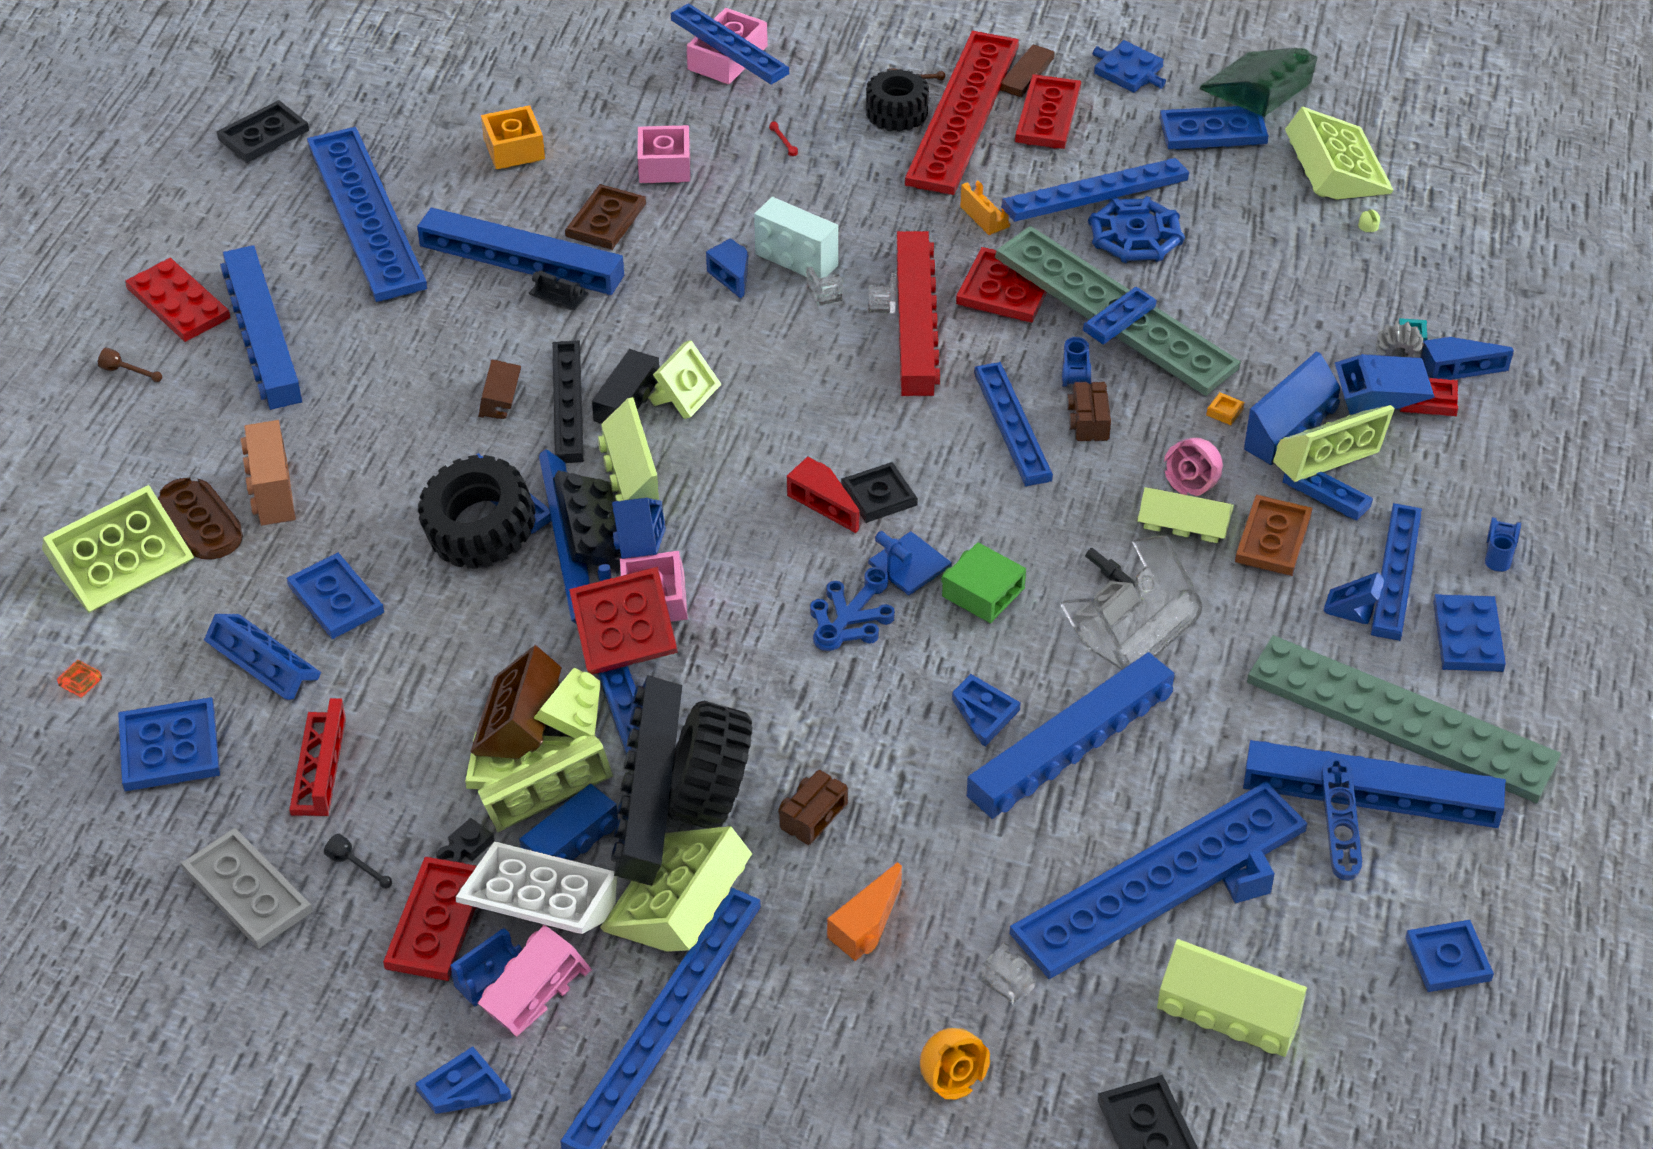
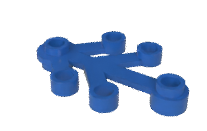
[810,567,895,651]

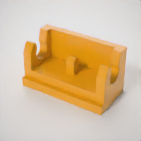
[960,180,1011,235]

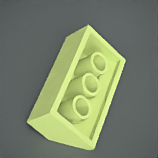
[598,397,659,501]
[1273,405,1395,482]
[1157,939,1307,1057]

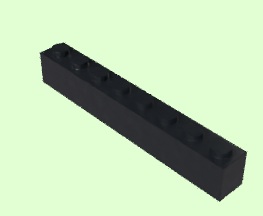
[611,675,683,886]

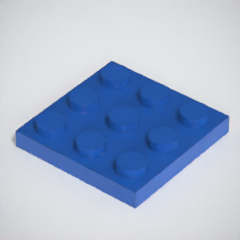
[118,697,220,791]

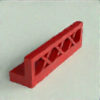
[289,698,346,816]

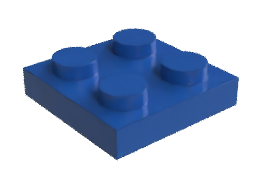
[1405,920,1494,992]

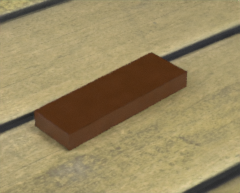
[1000,44,1055,97]

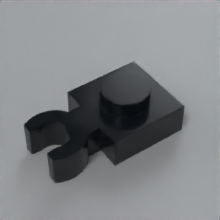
[436,818,495,863]

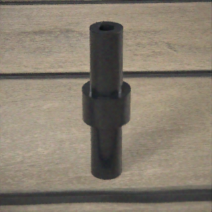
[1085,548,1137,588]

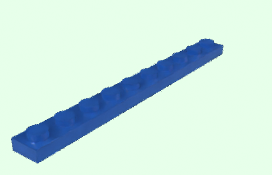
[560,887,761,1149]

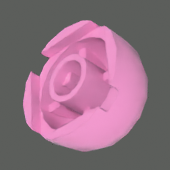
[1164,437,1223,496]

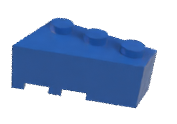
[612,497,666,559]

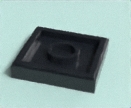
[841,462,918,523]

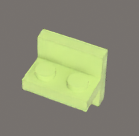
[648,340,721,419]

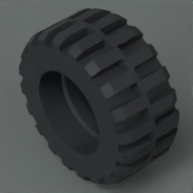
[418,455,536,569]
[667,700,753,829]

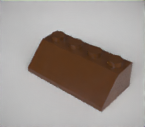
[470,645,562,759]

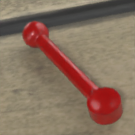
[769,121,798,156]

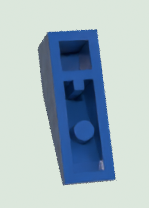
[1420,337,1514,380]

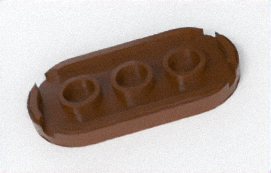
[158,478,243,560]

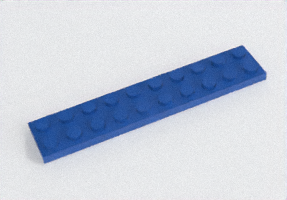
[307,127,428,302]
[1009,782,1308,979]

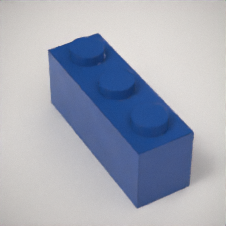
[519,783,618,861]

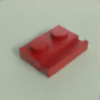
[1400,378,1458,417]

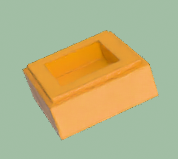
[1206,392,1245,425]

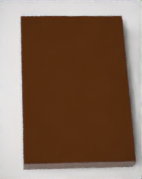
[565,184,646,250]

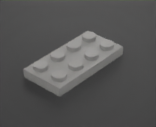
[181,828,313,949]

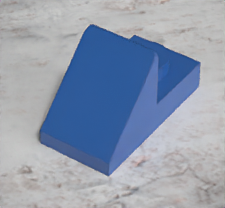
[1323,572,1384,624]

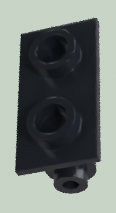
[529,270,589,310]

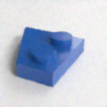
[952,674,1021,746]
[415,1046,512,1114]

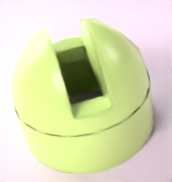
[1358,209,1380,232]

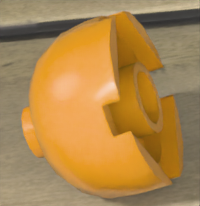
[920,1028,990,1100]

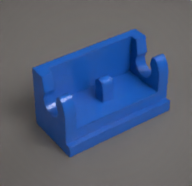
[451,928,522,1007]

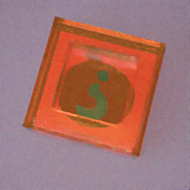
[57,659,102,698]

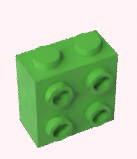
[941,542,1026,623]

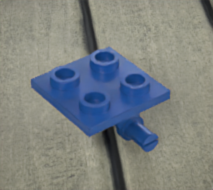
[868,531,952,596]

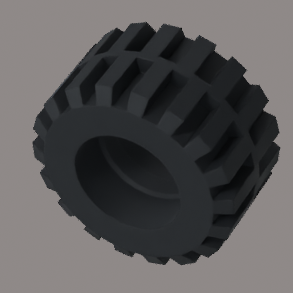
[866,69,929,132]

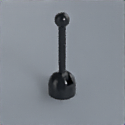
[324,833,392,889]

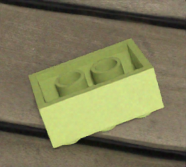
[1138,487,1234,543]

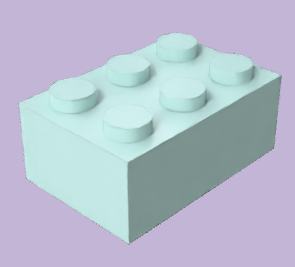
[754,197,838,283]

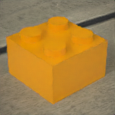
[481,105,545,169]

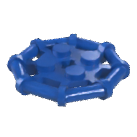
[1088,196,1185,263]

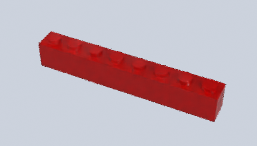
[896,231,940,396]

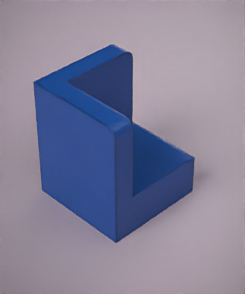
[1223,849,1275,904]

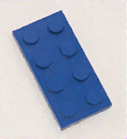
[1159,105,1269,150]

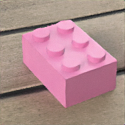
[687,8,768,84]

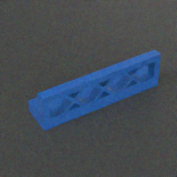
[204,614,321,699]

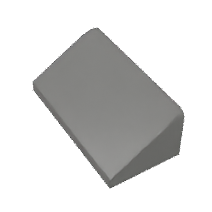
[1075,581,1139,634]

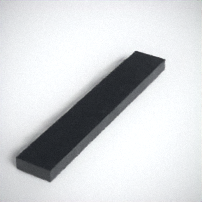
[552,340,584,463]

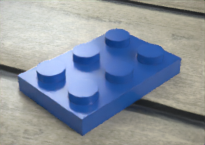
[286,552,384,639]
[1433,594,1506,672]

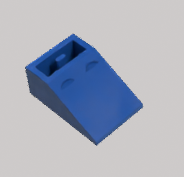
[1335,354,1435,415]

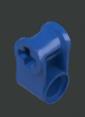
[1062,337,1091,387]
[1485,517,1521,572]

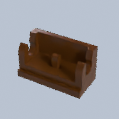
[478,359,521,419]

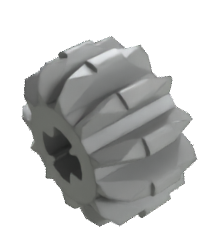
[1376,321,1424,358]

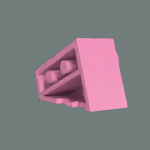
[478,925,592,1037]

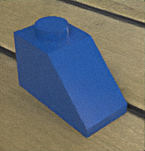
[706,238,749,298]

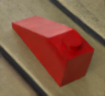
[787,456,859,533]

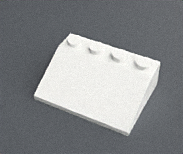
[456,841,617,934]

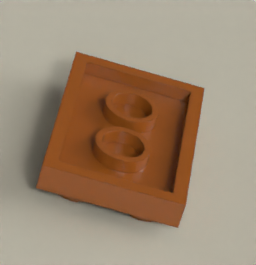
[1235,495,1313,576]

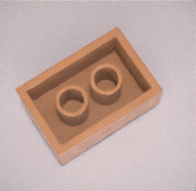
[240,420,296,526]

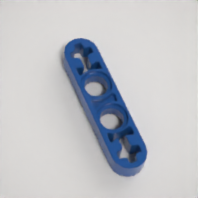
[1321,756,1362,881]

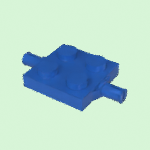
[1092,40,1166,93]

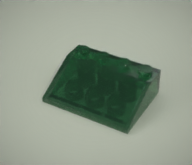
[1200,48,1318,117]

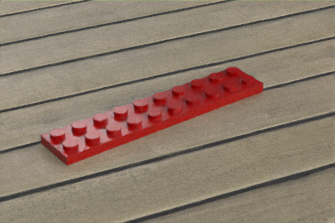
[905,31,1019,195]

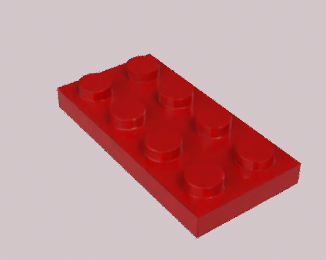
[1015,74,1081,149]
[125,257,231,342]
[383,857,477,981]

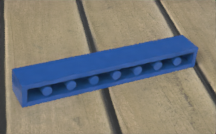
[417,207,625,295]
[220,245,302,410]
[966,652,1175,819]
[1243,740,1506,829]

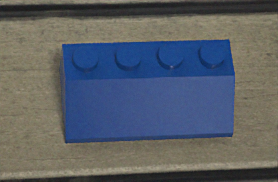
[1244,351,1340,465]

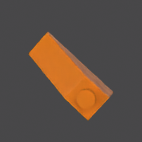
[827,862,902,961]

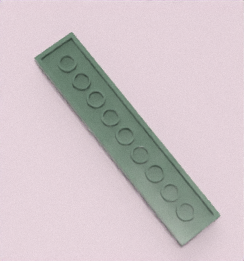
[995,226,1241,396]
[1247,635,1562,803]

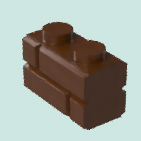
[1067,382,1111,441]
[778,770,848,845]

